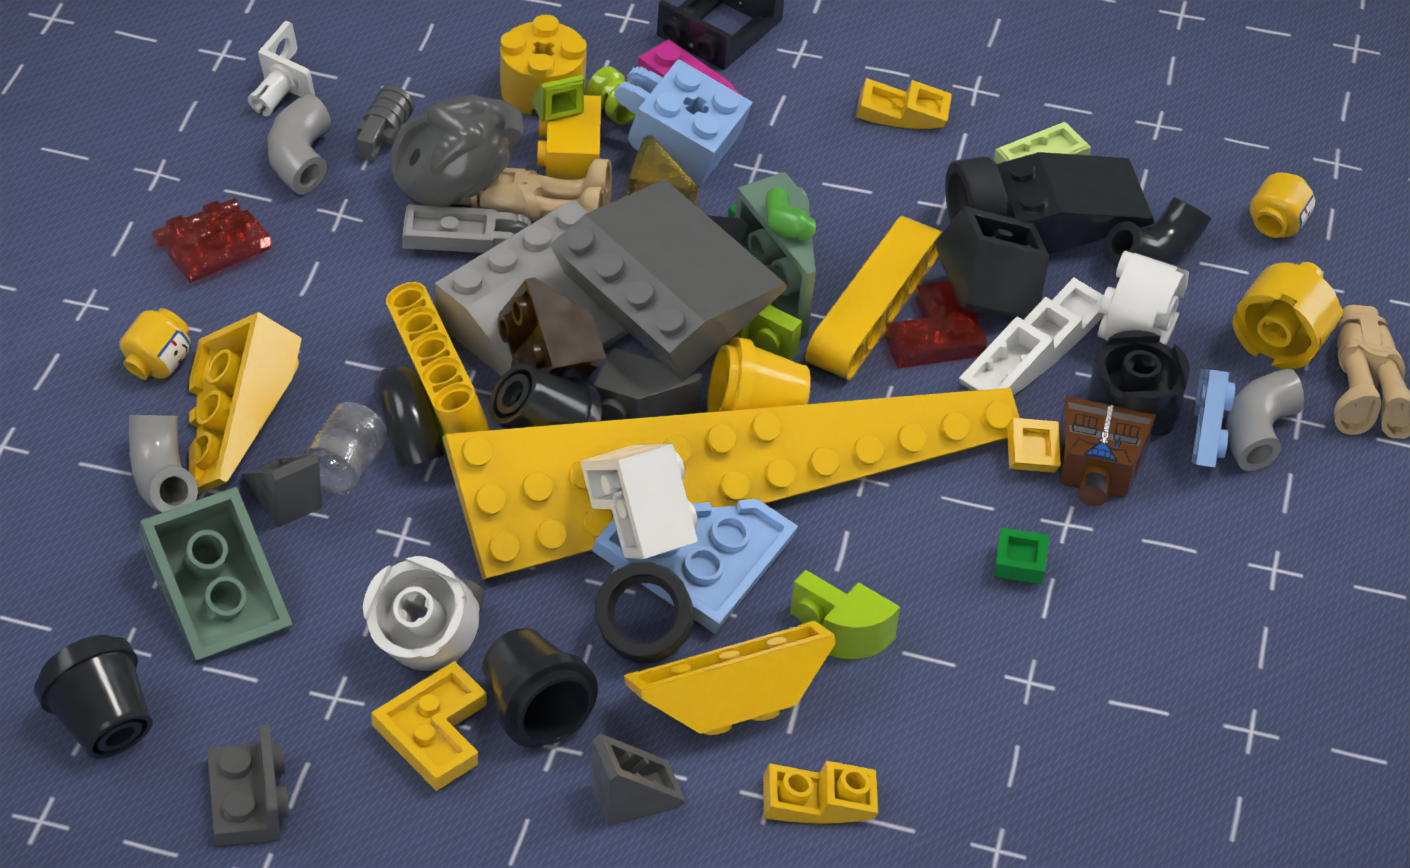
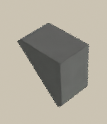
[241,452,322,528]
[591,733,686,826]

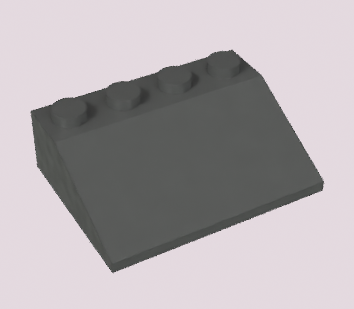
[550,179,787,381]

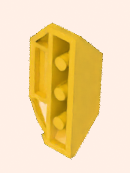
[624,621,836,735]

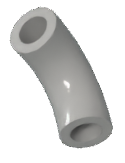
[266,94,331,195]
[1225,368,1304,471]
[128,415,198,513]

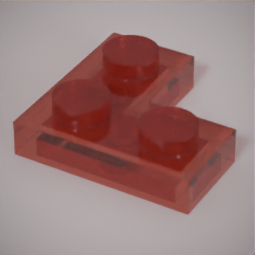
[884,281,988,369]

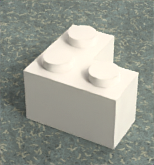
[580,444,698,559]

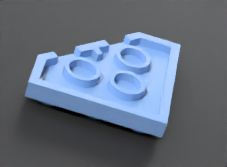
[592,499,798,634]

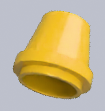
[707,337,810,412]

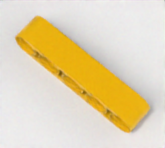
[805,216,943,380]
[386,282,490,434]

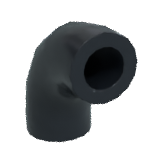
[1103,197,1211,266]
[374,365,445,468]

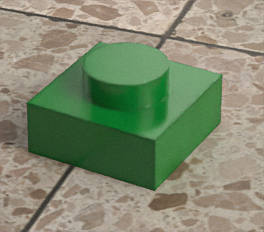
[993,527,1049,584]

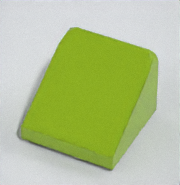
[532,75,585,122]

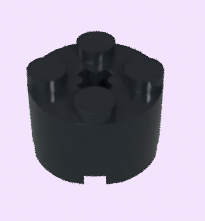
[1087,330,1190,436]

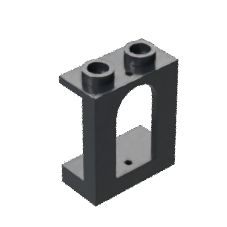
[657,0,784,70]

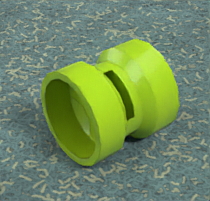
[585,66,636,125]

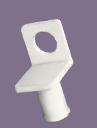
[248,21,315,116]

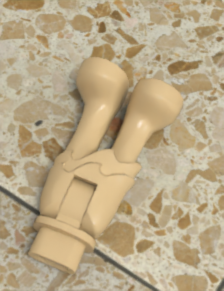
[456,159,612,222]
[1334,305,1410,439]

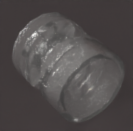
[302,402,388,494]

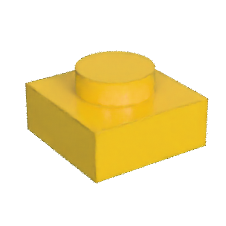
[1007,418,1061,473]

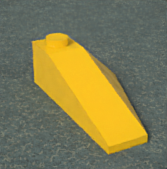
[189,312,302,495]

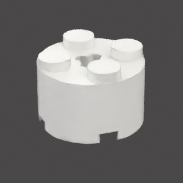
[1098,251,1189,345]
[363,556,480,671]

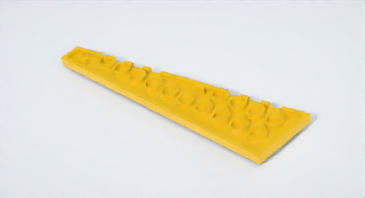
[442,388,1020,580]

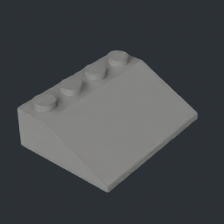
[435,200,629,377]

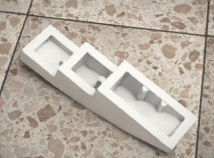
[959,277,1104,395]

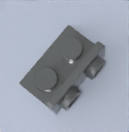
[207,724,289,847]

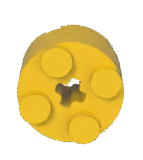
[500,15,587,115]
[1232,262,1343,369]

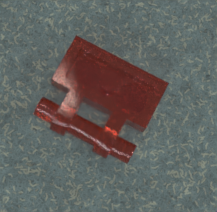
[152,198,271,283]

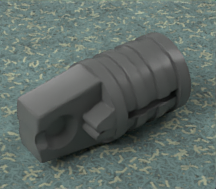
[357,85,415,161]

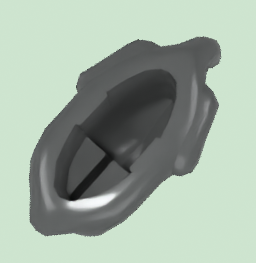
[391,95,524,207]

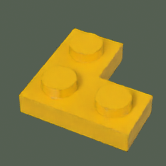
[371,661,487,791]

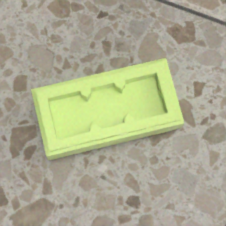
[994,122,1091,164]

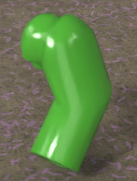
[766,187,816,241]

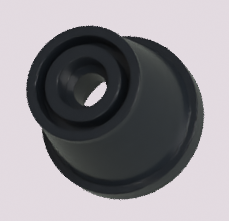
[489,364,602,429]
[482,628,598,748]
[34,635,153,759]

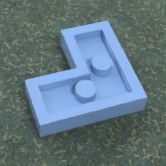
[1191,369,1235,467]

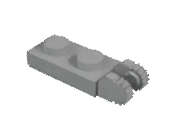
[402,204,532,253]

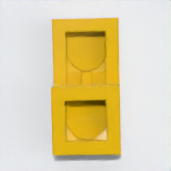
[855,78,952,129]

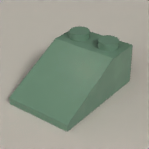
[735,172,816,340]
[138,486,293,663]

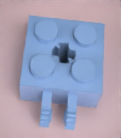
[614,59,753,187]

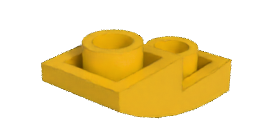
[763,761,878,824]

